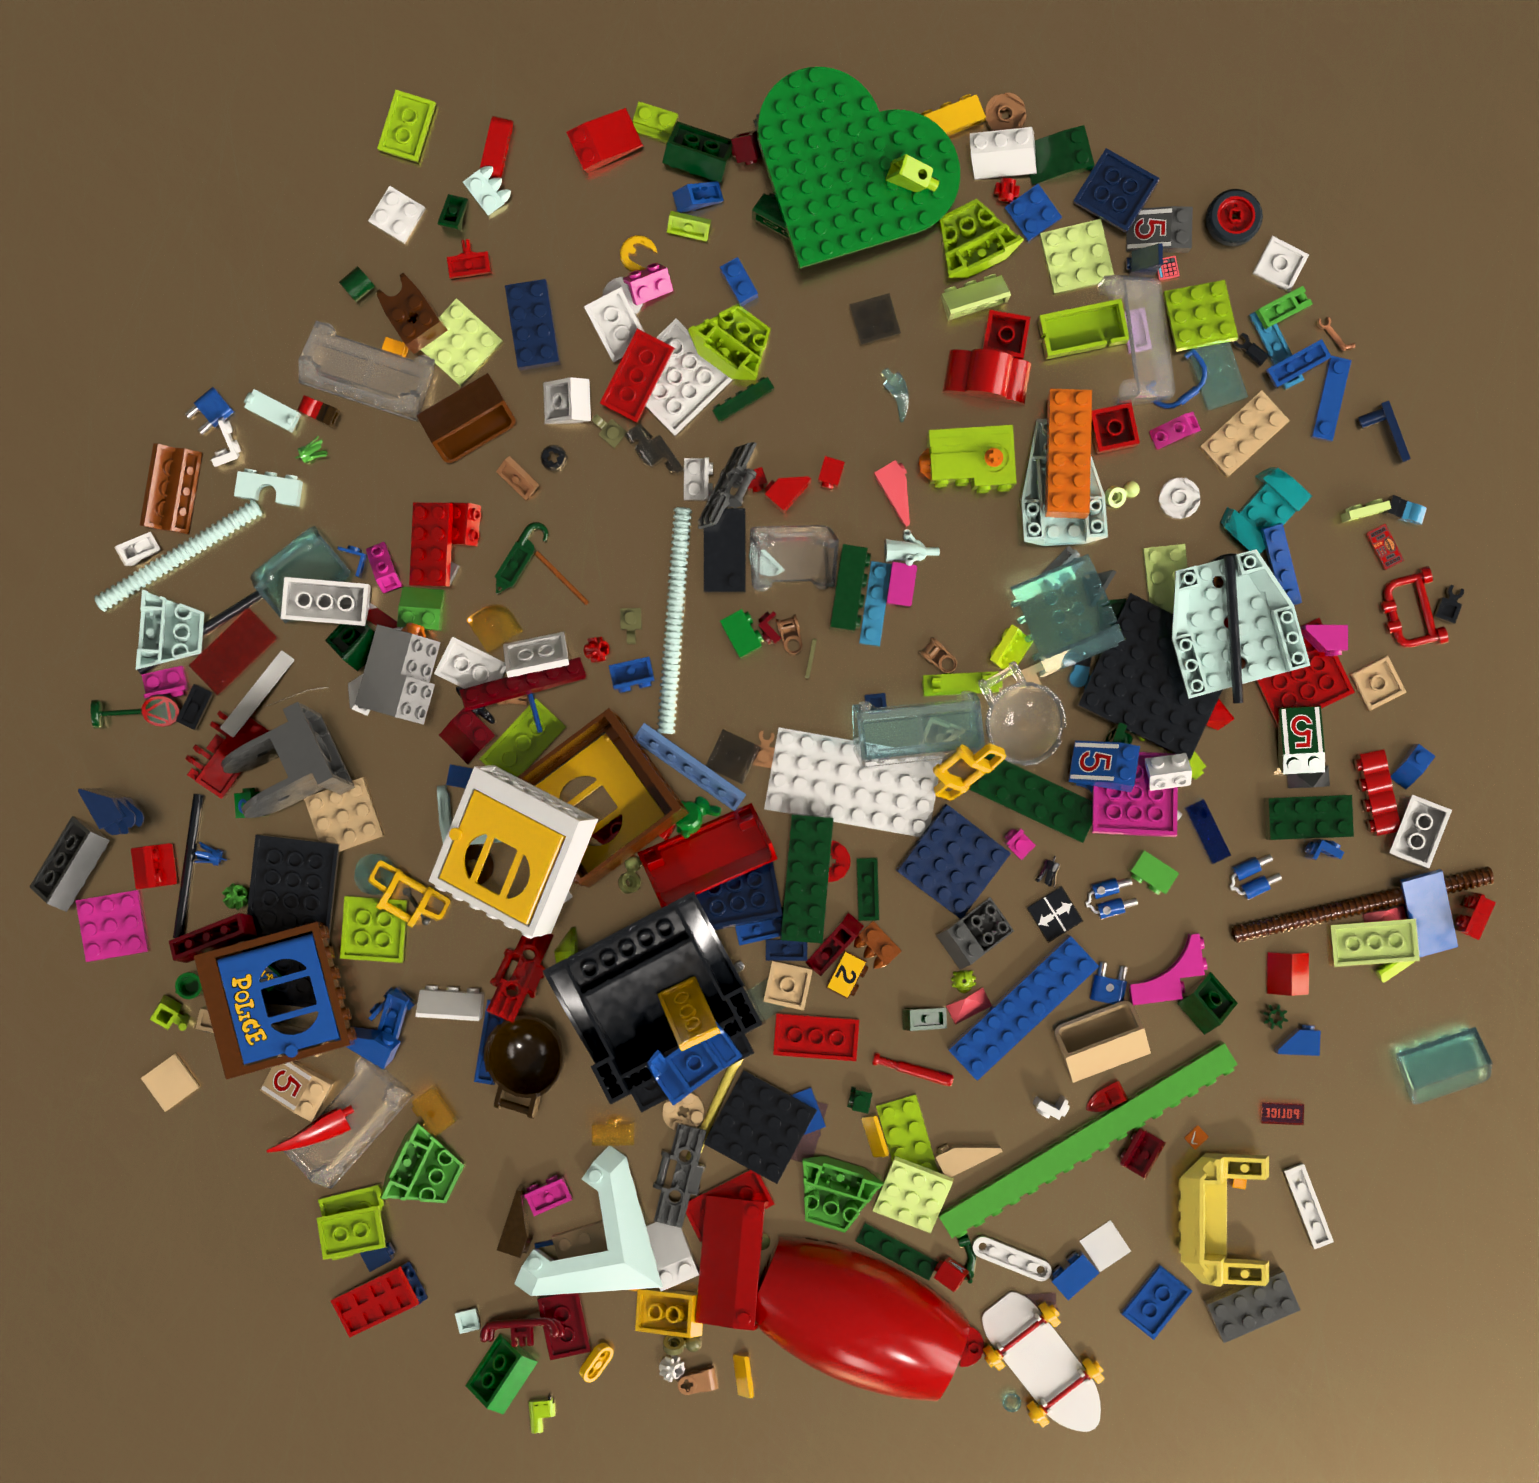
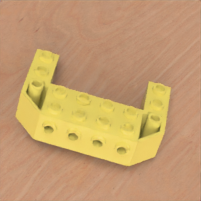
[1178,1153,1269,1287]

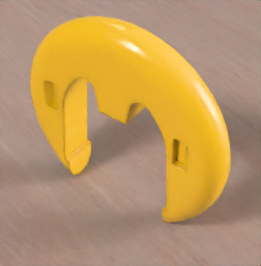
[620,235,657,271]

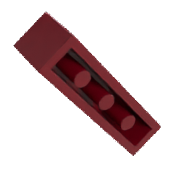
[169,913,257,963]

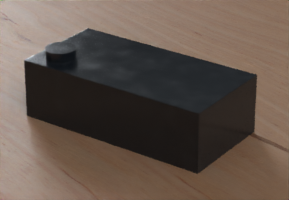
[704,508,746,593]

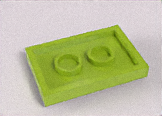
[377,90,436,163]
[317,1206,386,1260]

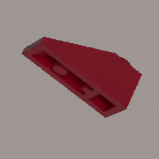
[805,913,864,976]

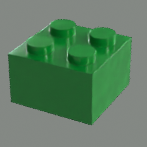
[720,609,764,659]

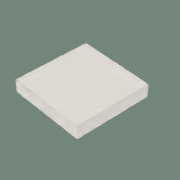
[1252,236,1309,292]

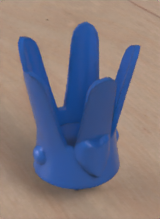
[194,842,227,866]

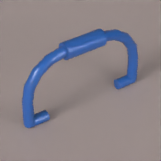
[1142,348,1207,409]

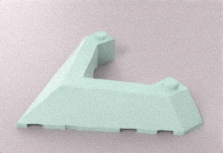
[514,1145,663,1296]

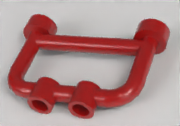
[1381,566,1449,647]

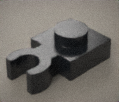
[1434,585,1464,624]

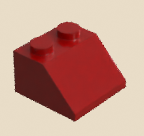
[765,476,811,514]

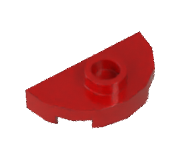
[959,1326,984,1367]

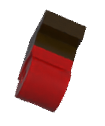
[297,395,340,428]

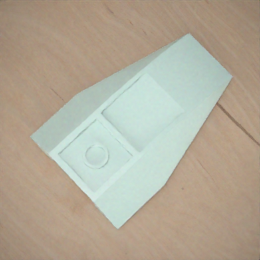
[1021,419,1108,546]

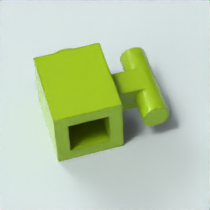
[150,994,190,1031]

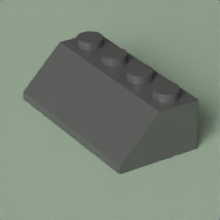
[30,816,110,912]

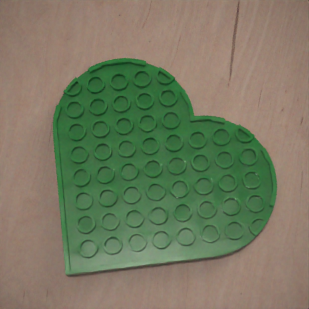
[757,67,960,269]

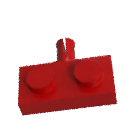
[447,239,491,279]

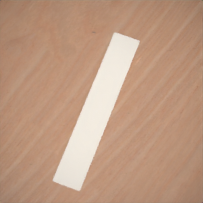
[220,650,294,737]

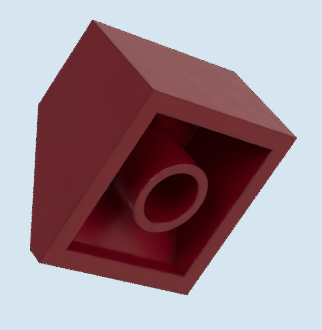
[439,708,498,765]

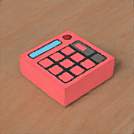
[1157,256,1180,281]

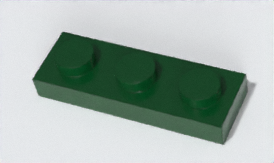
[856,858,879,921]

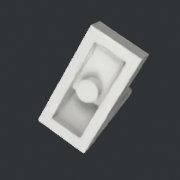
[114,532,161,566]

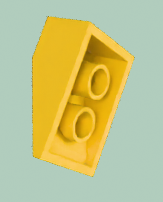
[635,1289,703,1338]

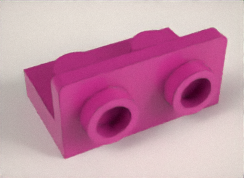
[141,666,189,699]

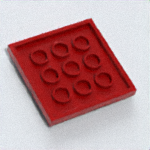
[1256,617,1355,726]

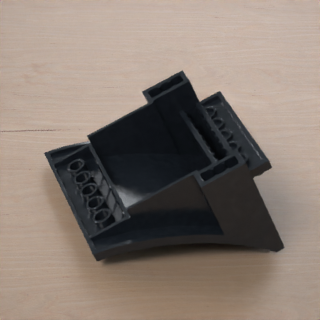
[543,891,766,1113]

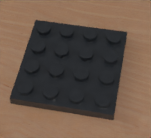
[704,1070,817,1184]

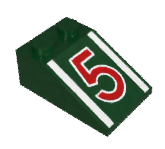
[1278,705,1325,775]

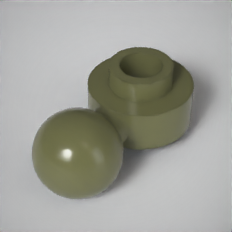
[663,1335,702,1356]

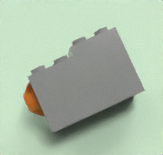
[355,622,441,725]

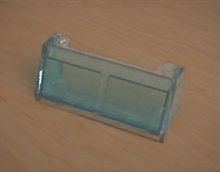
[852,691,985,768]

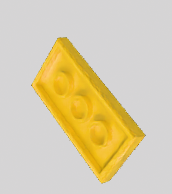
[657,976,720,1052]

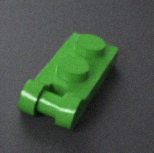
[1255,286,1313,330]

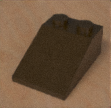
[497,1184,532,1258]

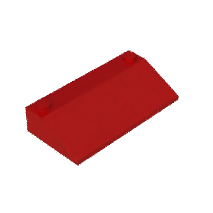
[637,803,778,908]
[695,1195,769,1331]

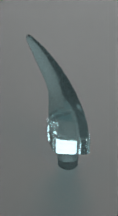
[881,367,909,422]

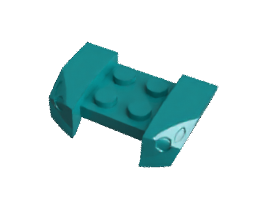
[1221,467,1312,554]

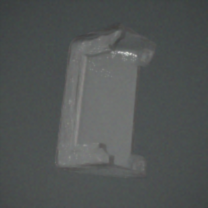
[1098,275,1175,406]

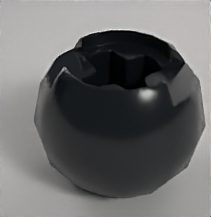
[540,444,567,471]

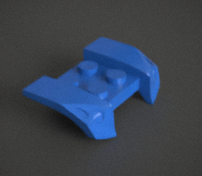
[647,1022,742,1106]

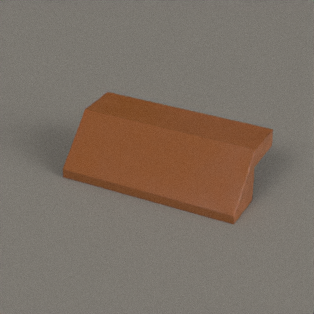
[140,443,202,534]

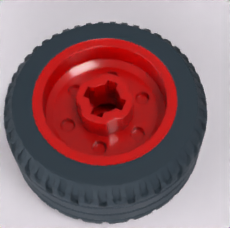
[1206,189,1263,246]

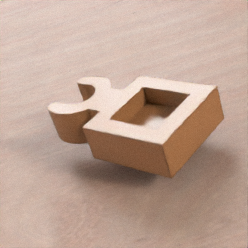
[751,731,775,768]

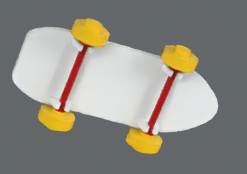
[982,1291,1105,1432]

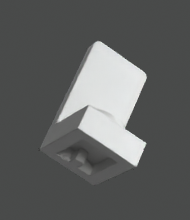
[211,417,241,467]

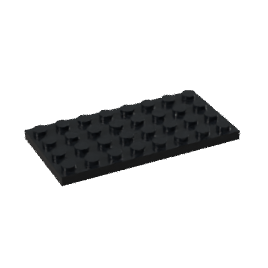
[243,834,340,1008]

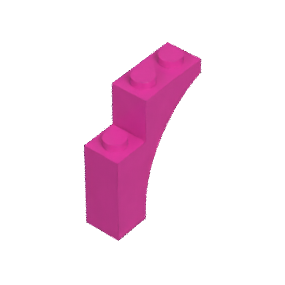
[1128,933,1207,1005]

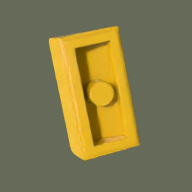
[861,1113,889,1157]
[733,1352,754,1398]

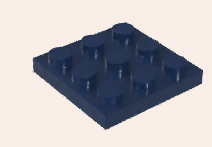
[1073,148,1160,233]

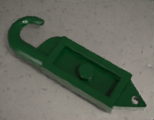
[495,522,548,594]

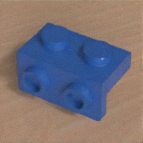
[609,657,655,693]
[1305,839,1345,860]

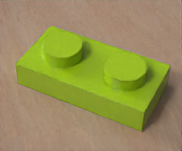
[667,211,711,241]

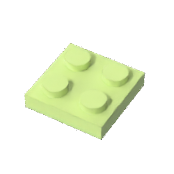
[1340,498,1391,523]

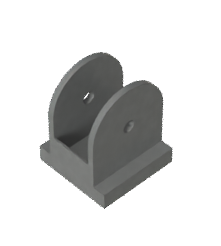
[221,702,355,818]

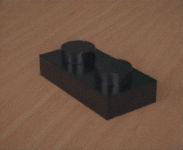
[176,684,214,730]

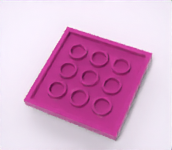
[1092,752,1178,837]

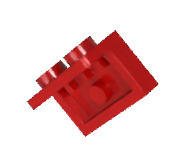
[449,502,481,547]

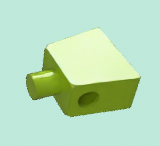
[886,154,939,192]

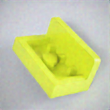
[990,625,1033,675]

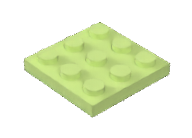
[1040,219,1115,295]
[421,298,503,387]
[873,1156,954,1233]

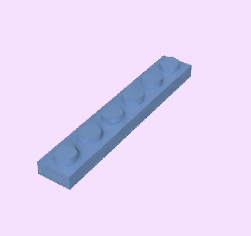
[635,723,746,811]

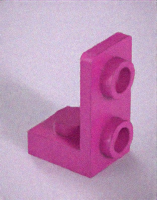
[1150,412,1201,449]
[366,542,402,594]
[1003,828,1036,860]

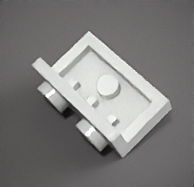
[1145,753,1192,791]
[1033,1095,1070,1120]

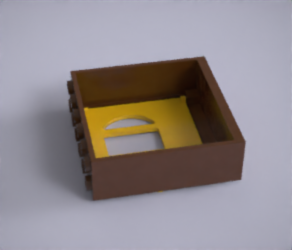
[518,708,689,888]

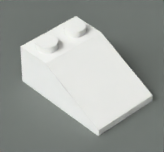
[646,1222,700,1291]

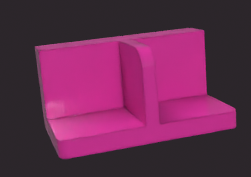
[886,562,917,606]

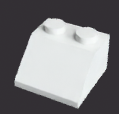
[543,377,591,424]

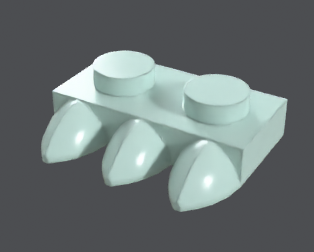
[463,166,511,216]

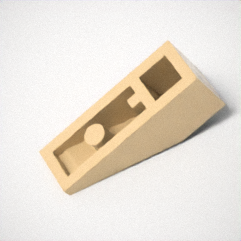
[934,1144,1003,1177]

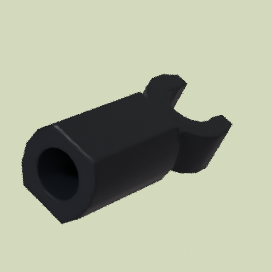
[1233,333,1269,366]

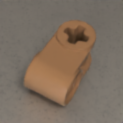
[776,614,803,656]
[918,637,957,674]
[678,1367,719,1395]

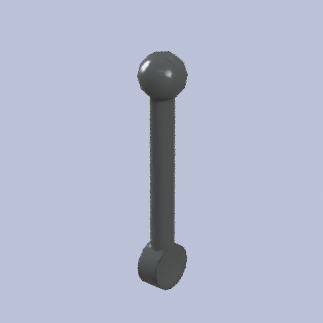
[403,887,430,925]

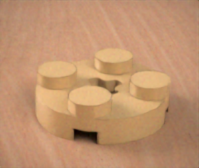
[663,1092,704,1132]

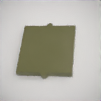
[805,638,817,679]

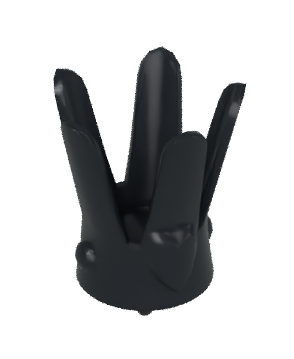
[1035,856,1061,888]

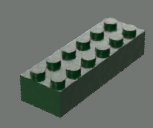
[969,753,1093,843]
[780,813,834,944]

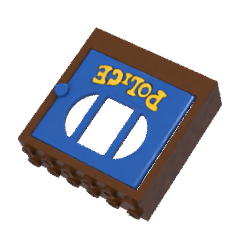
[194,922,357,1079]

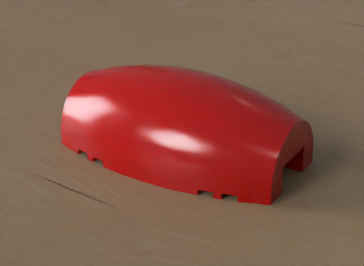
[755,1236,970,1401]

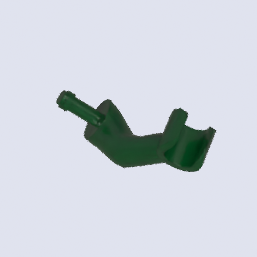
[957,1233,977,1284]

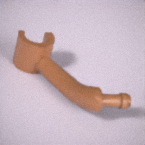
[1317,317,1355,351]

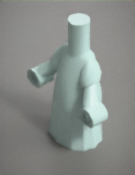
[884,529,940,566]

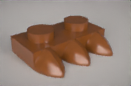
[854,921,902,969]

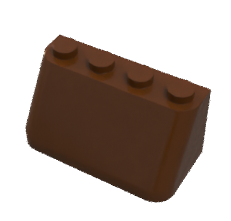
[416,373,516,463]

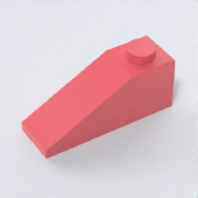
[873,460,910,528]

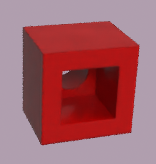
[747,467,768,493]

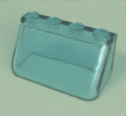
[1396,1027,1493,1104]

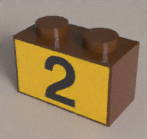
[825,950,868,999]

